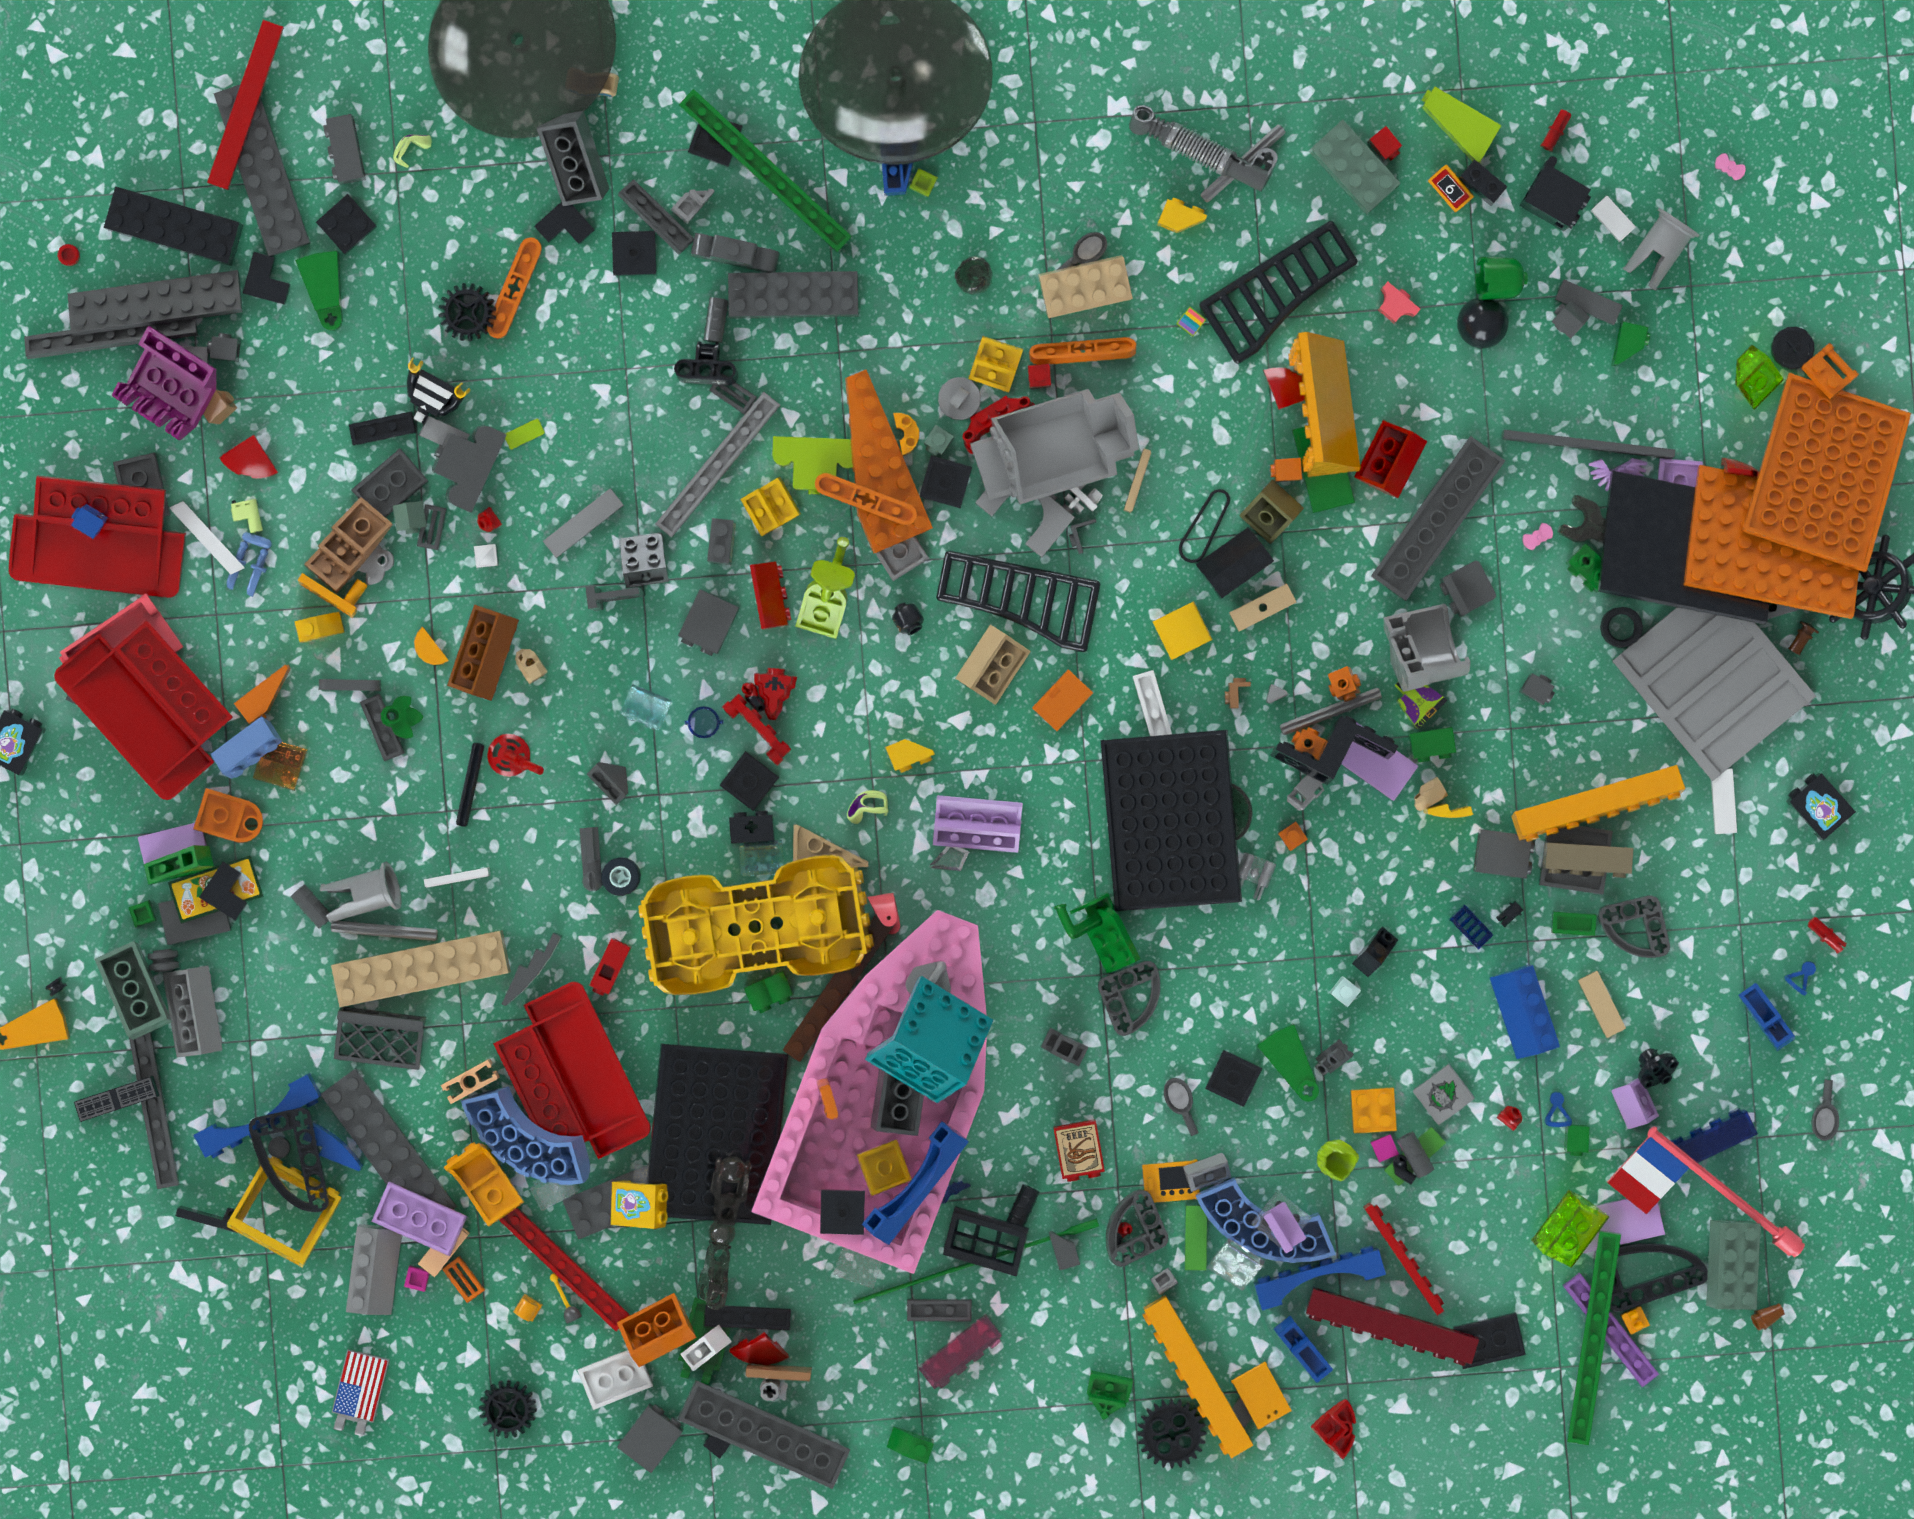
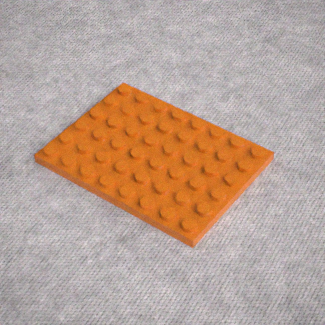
[1742,373,1911,572]
[1683,465,1859,619]

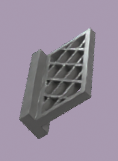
[585,586,645,611]
[334,1006,426,1070]

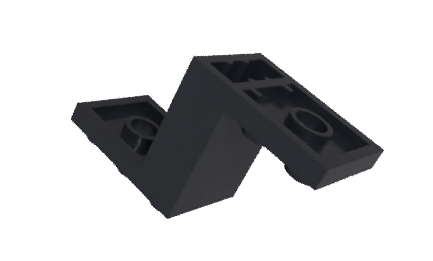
[1270,716,1398,785]

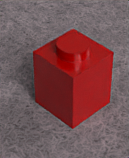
[1368,126,1402,162]
[1028,364,1051,389]

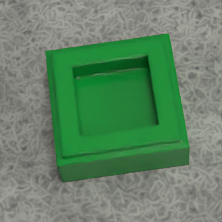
[128,900,157,928]

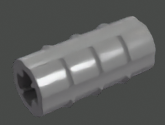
[760,1379,781,1401]

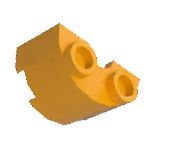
[893,413,919,456]

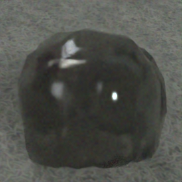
[954,256,993,295]

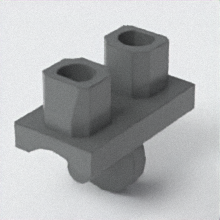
[1315,1039,1354,1075]

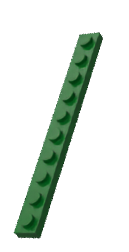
[679,89,852,252]
[1567,1230,1621,1445]

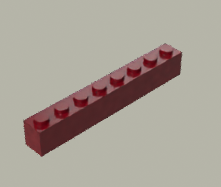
[1306,1287,1479,1366]

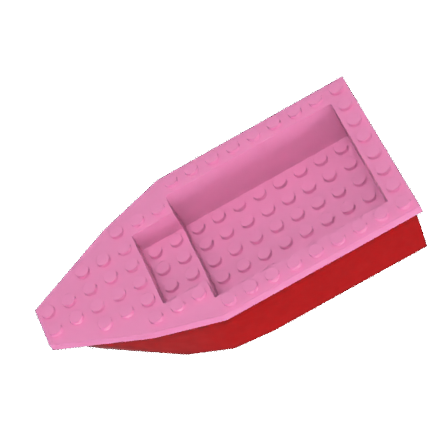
[751,910,987,1274]

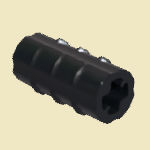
[1006,1184,1040,1227]

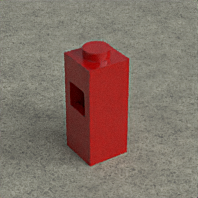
[589,938,632,996]

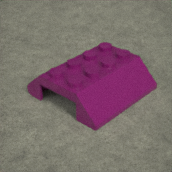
[112,326,216,440]

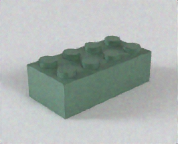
[1309,120,1401,215]
[95,941,172,1040]
[1706,1220,1761,1310]

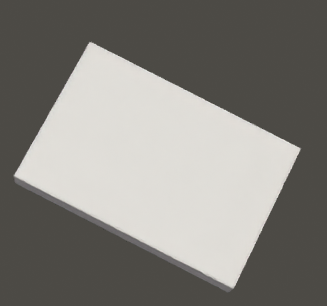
[577,1350,653,1410]

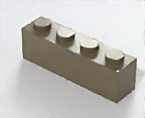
[1543,842,1634,878]

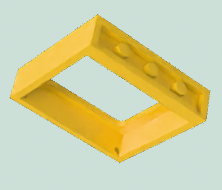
[227,1156,342,1268]

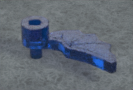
[941,1181,971,1204]

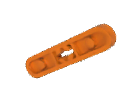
[487,237,542,339]
[1029,337,1136,365]
[815,473,917,526]

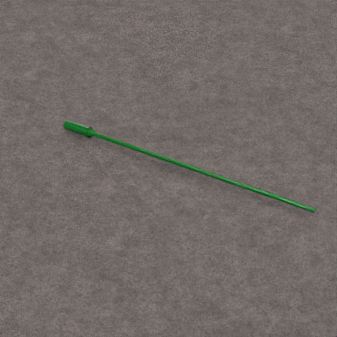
[853,1218,1099,1304]

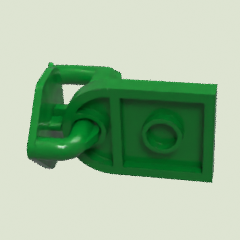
[1054,892,1141,974]

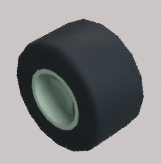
[601,857,641,896]

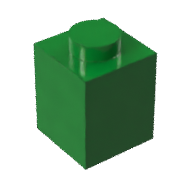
[1564,1124,1590,1156]

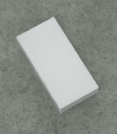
[1590,196,1636,242]

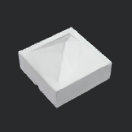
[474,544,498,568]

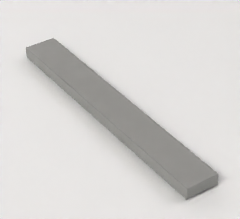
[655,392,781,538]

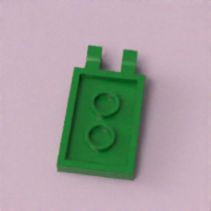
[678,1297,731,1384]

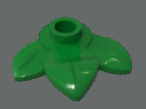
[380,696,423,739]

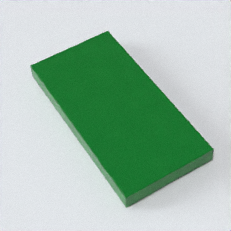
[1292,427,1355,513]

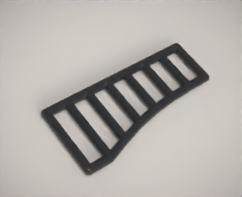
[1199,221,1358,364]
[936,551,1100,652]

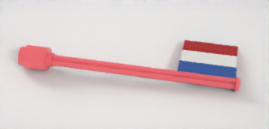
[1607,1127,1805,1257]

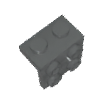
[1439,561,1496,617]

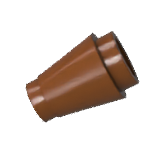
[1751,1303,1785,1331]

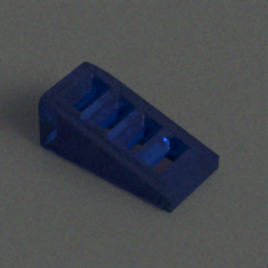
[1449,904,1493,950]

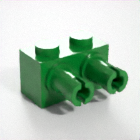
[1566,544,1602,593]

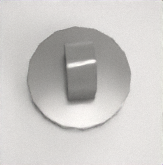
[938,377,981,420]

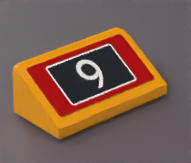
[1428,164,1475,212]

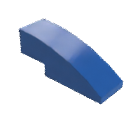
[1738,983,1795,1051]
[303,1123,363,1171]
[1274,1316,1333,1383]

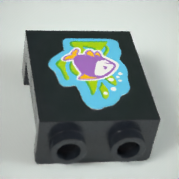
[0,708,46,775]
[1786,773,1856,840]

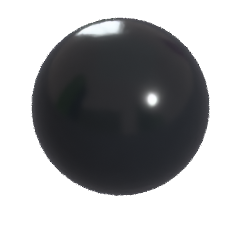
[1457,298,1509,349]

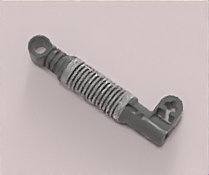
[1129,105,1278,192]

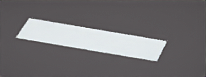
[169,501,244,574]

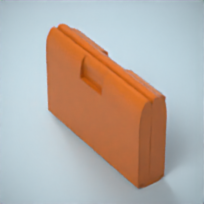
[1032,669,1093,731]
[816,1078,838,1120]

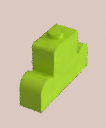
[772,436,853,495]

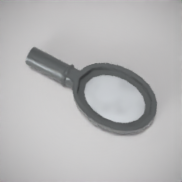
[1057,232,1107,270]
[1164,1078,1199,1136]
[1811,1079,1839,1141]

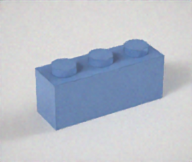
[211,716,282,779]

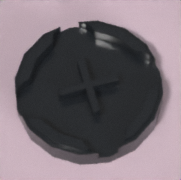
[1771,326,1815,370]

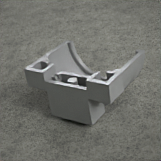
[1383,604,1470,692]

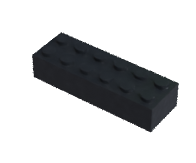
[103,186,243,266]

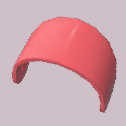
[867,893,900,935]

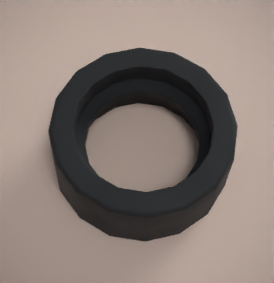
[1600,607,1643,648]

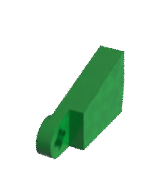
[295,251,343,331]
[1257,1024,1319,1102]

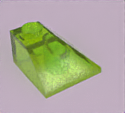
[1735,345,1784,410]

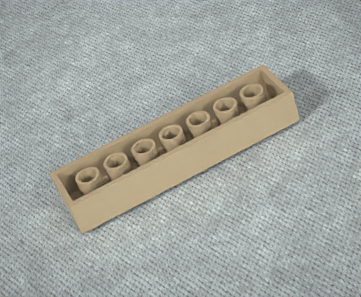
[331,930,511,1007]

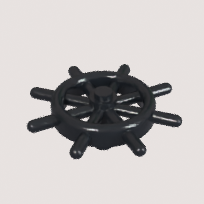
[1829,535,1914,640]

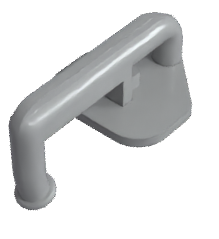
[900,961,951,1018]

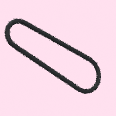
[1179,489,1230,563]

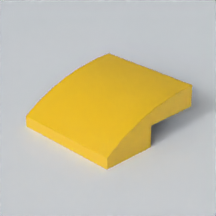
[968,336,1023,392]
[740,477,801,537]
[1153,601,1213,660]
[1423,803,1473,818]

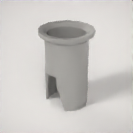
[1622,208,1700,291]
[320,861,402,923]

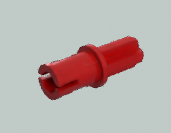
[1540,109,1572,152]
[1808,917,1847,954]

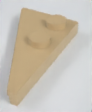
[793,825,868,867]

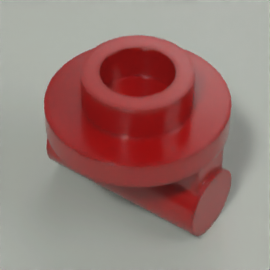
[477,507,502,532]
[1496,1106,1522,1131]

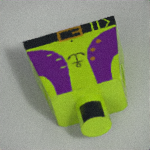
[1394,682,1448,729]

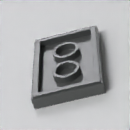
[351,448,428,518]
[113,452,170,517]
[158,900,232,945]

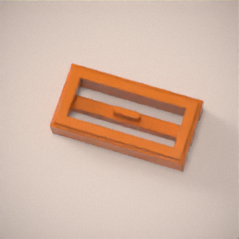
[442,1256,485,1303]

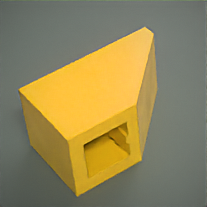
[1157,198,1207,233]
[885,739,935,773]

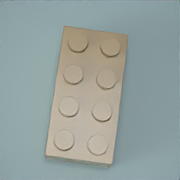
[1038,255,1133,318]

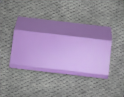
[933,795,1023,853]

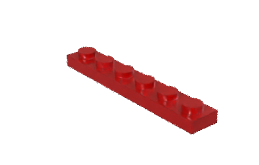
[1363,1202,1444,1316]

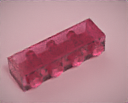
[919,1314,1002,1389]

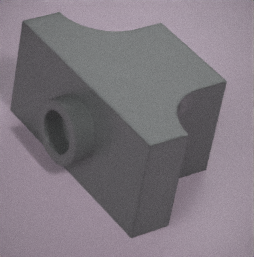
[1041,1028,1089,1066]

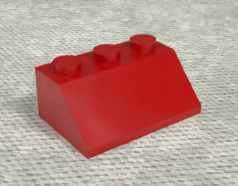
[1354,420,1427,498]
[750,561,791,630]

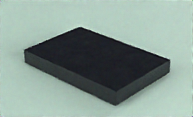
[1453,1312,1526,1369]

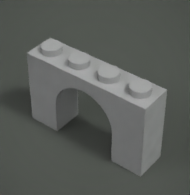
[975,490,1075,558]

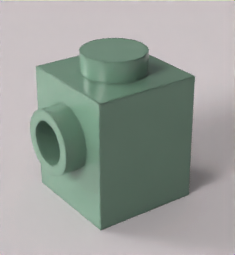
[924,425,954,456]
[393,501,427,534]

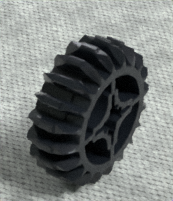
[438,283,496,342]
[479,1379,537,1438]

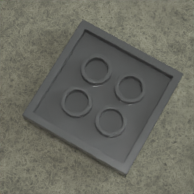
[1539,826,1613,895]

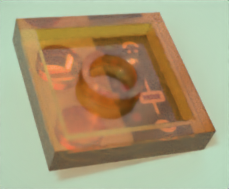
[253,742,308,791]

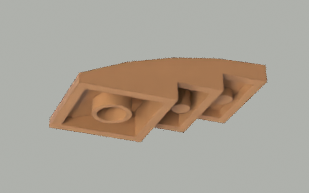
[305,497,393,593]

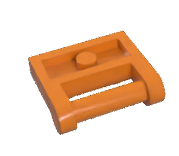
[1801,343,1859,399]

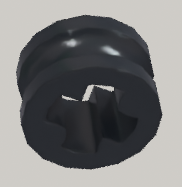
[45,977,67,997]

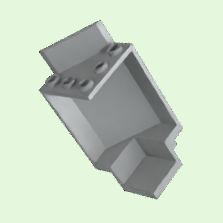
[970,389,1139,504]

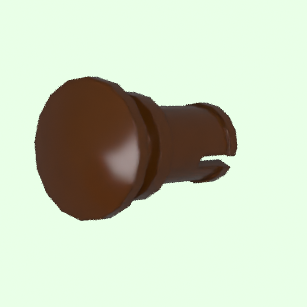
[1788,621,1819,656]

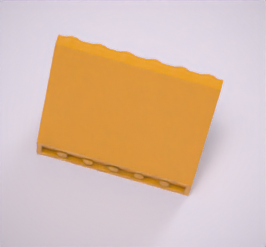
[1288,332,1360,477]

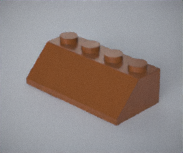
[447,605,519,701]

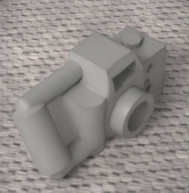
[1287,775,1324,811]

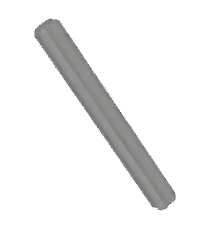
[1200,125,1285,203]
[1280,688,1382,735]
[331,921,438,941]

